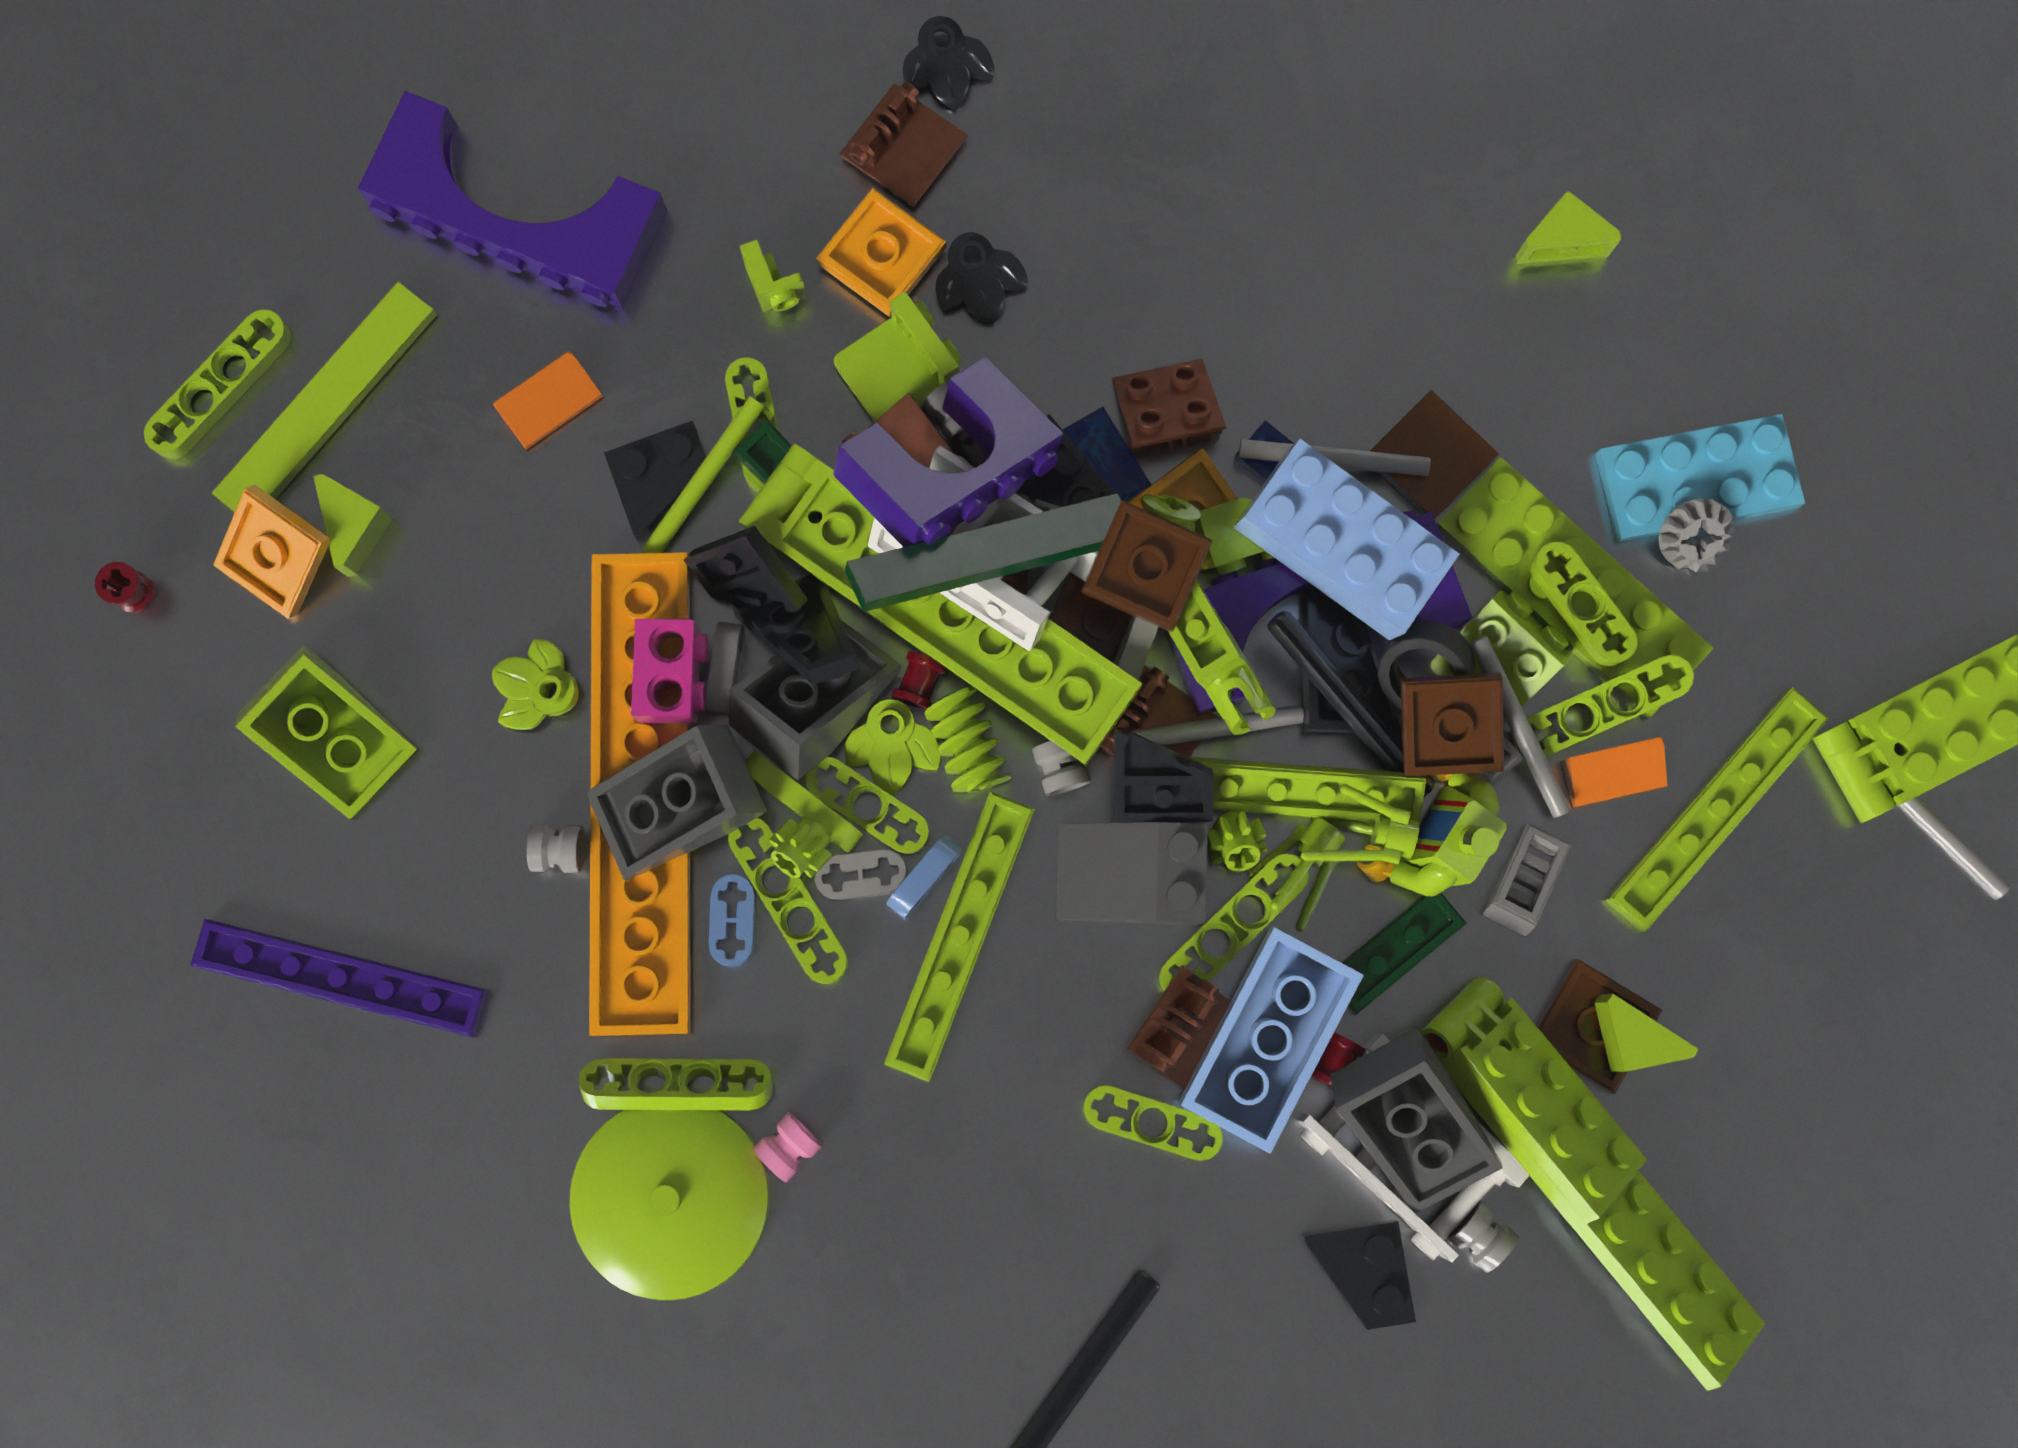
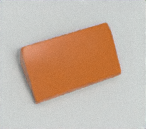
[493,351,603,450]
[1561,736,1668,808]

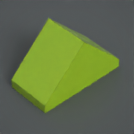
[1516,190,1621,264]
[314,474,393,577]
[1594,994,1699,1072]

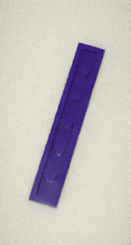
[190,919,489,1038]

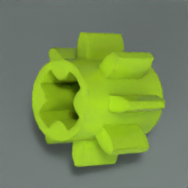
[1207,811,1268,871]
[769,817,832,878]

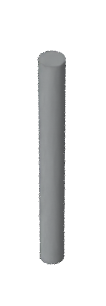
[1239,439,1431,476]
[1469,636,1571,818]
[1132,704,1304,746]
[1898,797,2011,900]

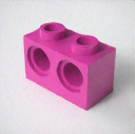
[631,619,708,724]

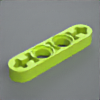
[143,309,291,459]
[1511,655,1694,757]
[728,817,848,984]
[1158,853,1309,991]
[578,1058,773,1111]

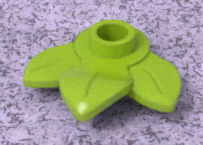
[492,638,579,730]
[845,698,941,795]

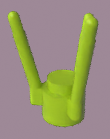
[1301,784,1419,864]
[1248,817,1346,931]

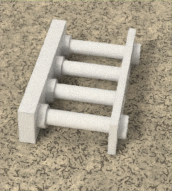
[868,445,1099,651]
[1297,1034,1529,1263]

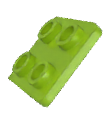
[834,291,962,422]
[1431,588,1572,725]

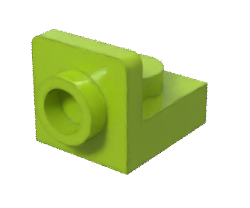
[739,239,806,312]

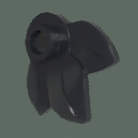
[902,16,994,110]
[935,232,1028,325]

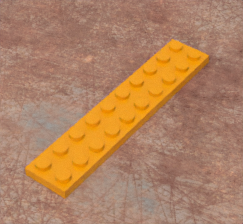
[589,552,691,1036]

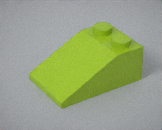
[235,644,417,820]

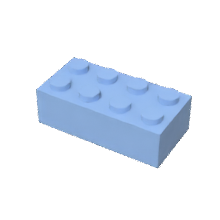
[1233,439,1459,640]
[1179,926,1364,1154]

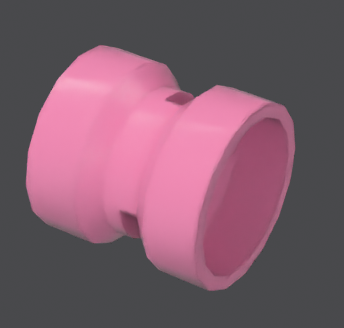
[752,1112,822,1183]

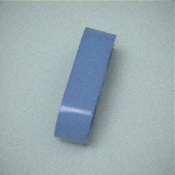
[886,834,964,920]
[709,874,757,967]

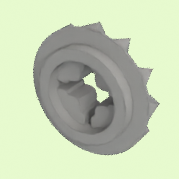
[1659,498,1737,572]

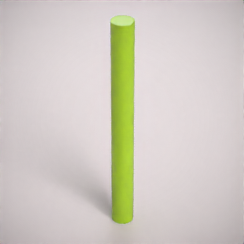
[641,396,765,553]

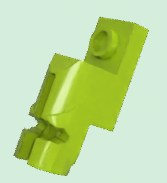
[1168,579,1276,735]

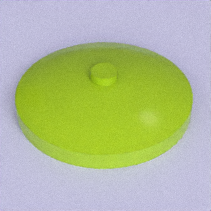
[570,1110,770,1300]

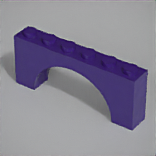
[357,91,668,308]
[1164,510,1473,717]

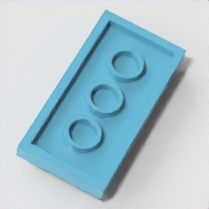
[1595,414,1805,543]

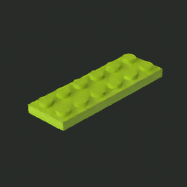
[1437,457,1714,719]

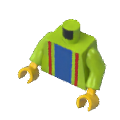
[1356,773,1508,897]

